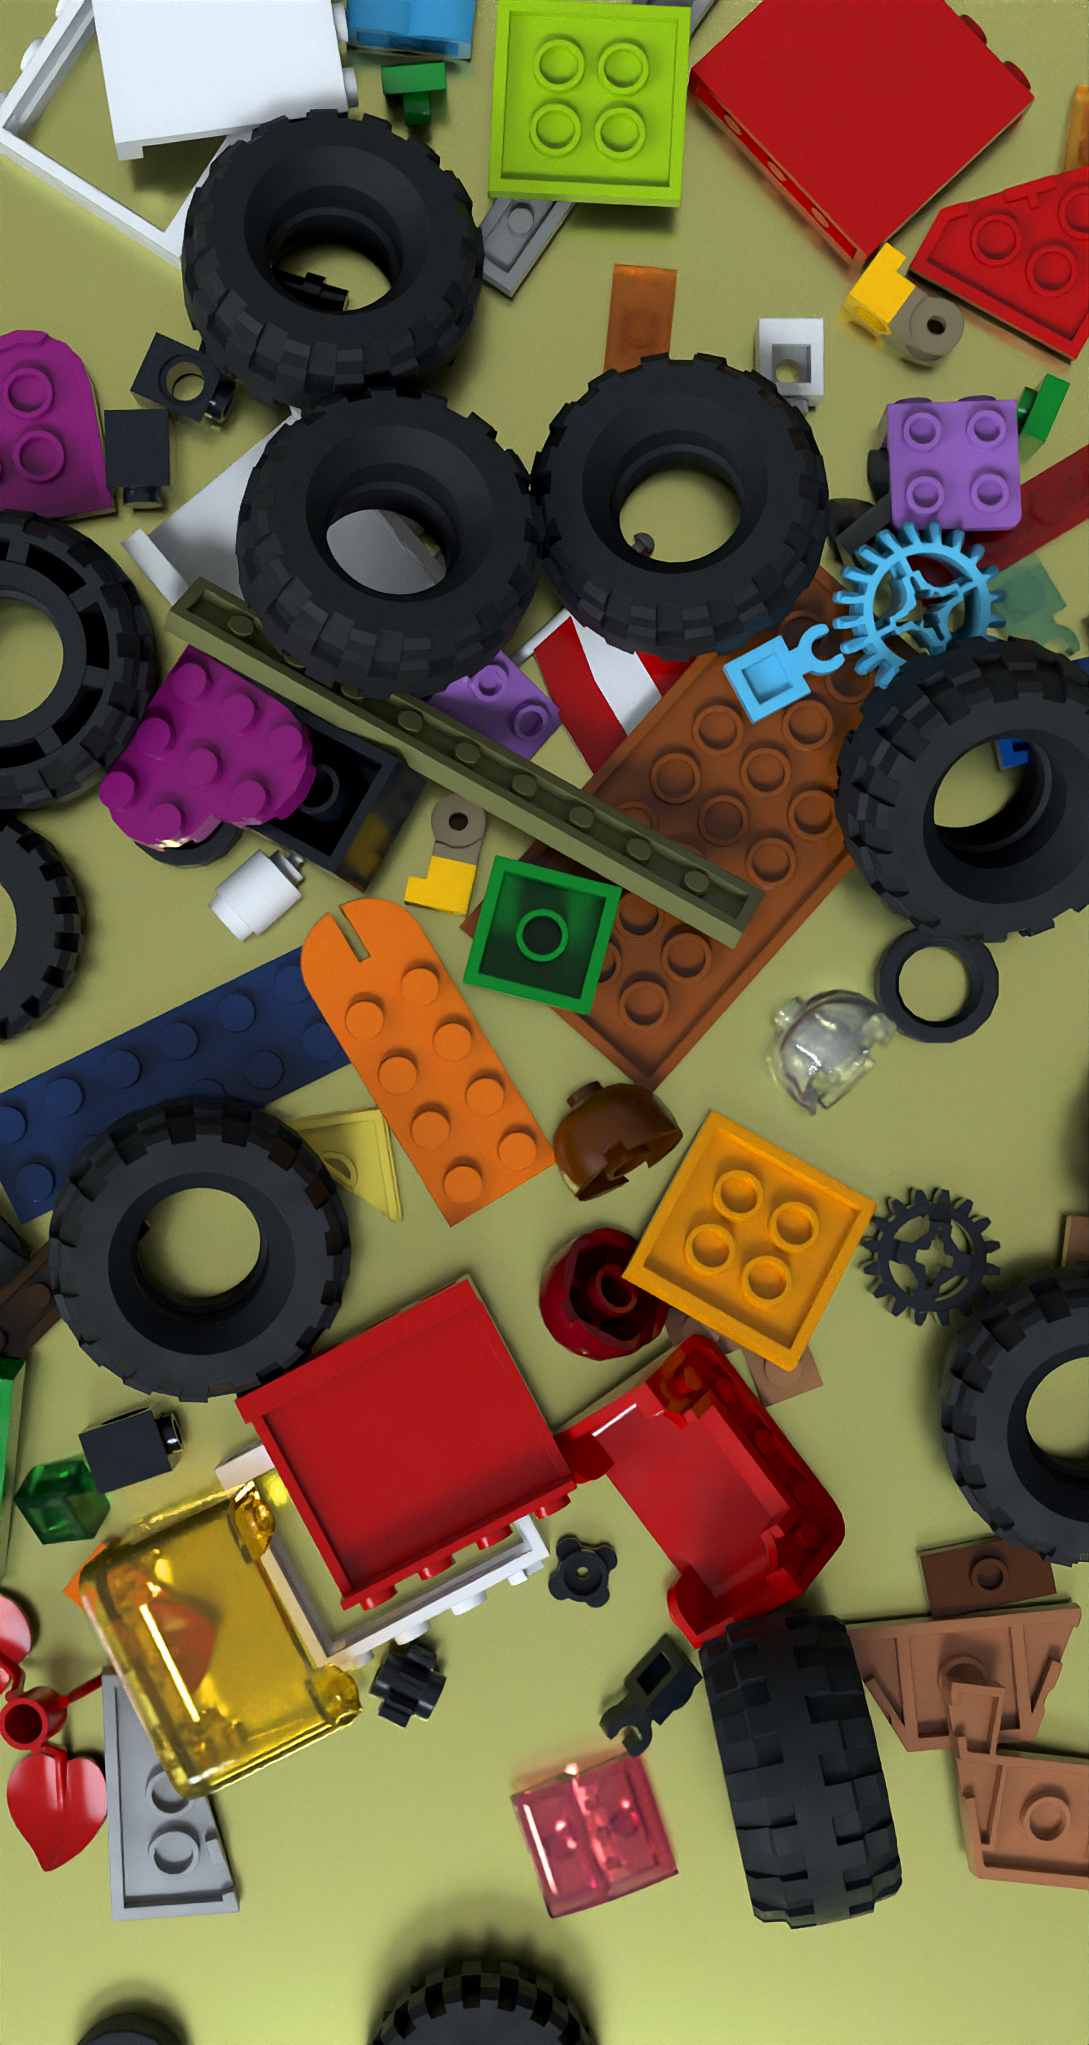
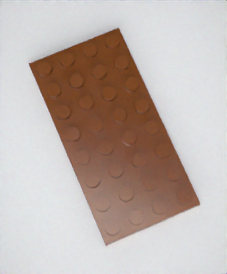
[459,565,919,1092]

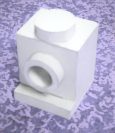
[754,318,824,417]

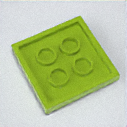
[488,0,691,208]

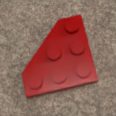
[908,165,1089,361]

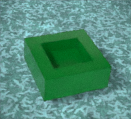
[1016,373,1071,454]

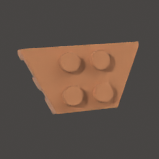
[845,1603,1082,1752]

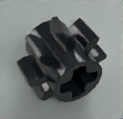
[368,1642,447,1729]

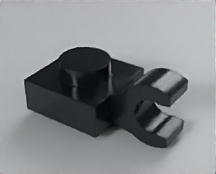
[599,1637,703,1758]

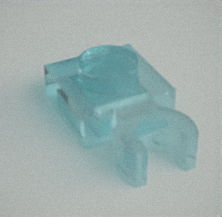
[986,551,1081,656]

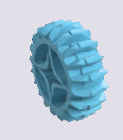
[832,521,1007,690]

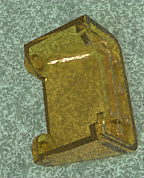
[79,1481,363,1800]

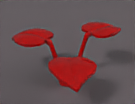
[0,1593,218,1872]

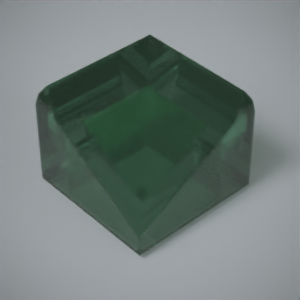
[13,1460,110,1545]

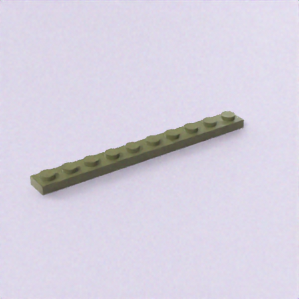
[164,576,766,949]

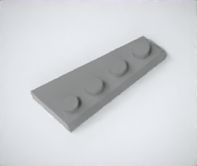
[101,1662,240,1921]

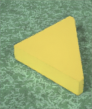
[281,1106,403,1222]

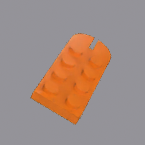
[300,898,555,1227]

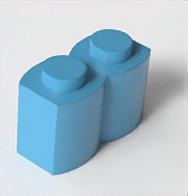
[345,0,477,59]

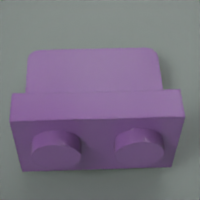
[878,395,1022,533]
[408,650,561,760]

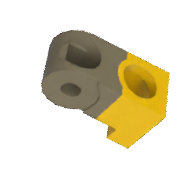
[841,242,964,364]
[404,793,486,918]

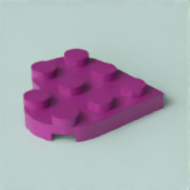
[0,330,116,522]
[99,644,317,851]

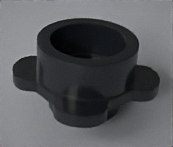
[548,1538,618,1608]

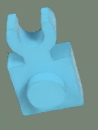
[722,624,845,725]

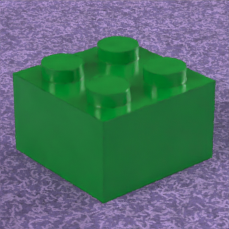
[462,855,623,1016]

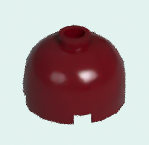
[538,1228,668,1361]

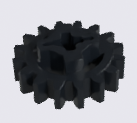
[860,1188,1001,1326]

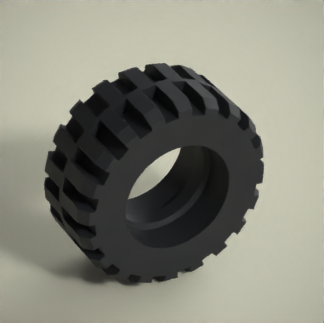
[0,813,86,1042]
[368,1960,597,2045]

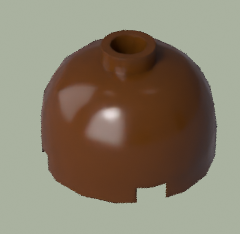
[553,1081,683,1201]

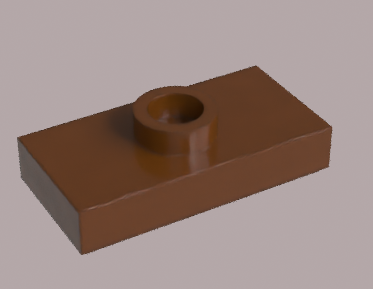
[917,1536,1057,1619]

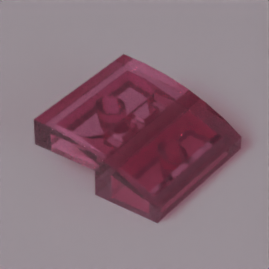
[509,1751,679,1919]

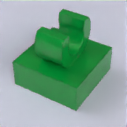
[380,60,447,126]

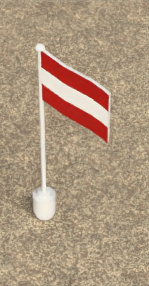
[208,532,697,942]

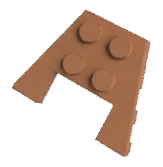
[942,1675,1089,1890]

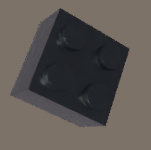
[249,705,428,894]

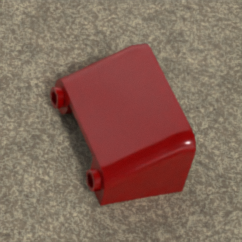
[553,1334,845,1650]

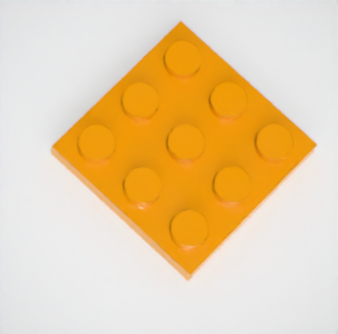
[621,1110,878,1372]

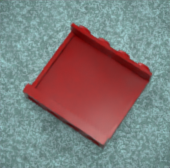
[687,0,1035,272]
[234,1273,577,1611]

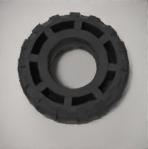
[181,109,485,417]
[530,352,829,662]
[235,386,546,700]
[0,508,159,812]
[833,635,1089,943]
[48,1096,351,1403]
[937,1260,1089,1568]
[698,1608,903,1930]

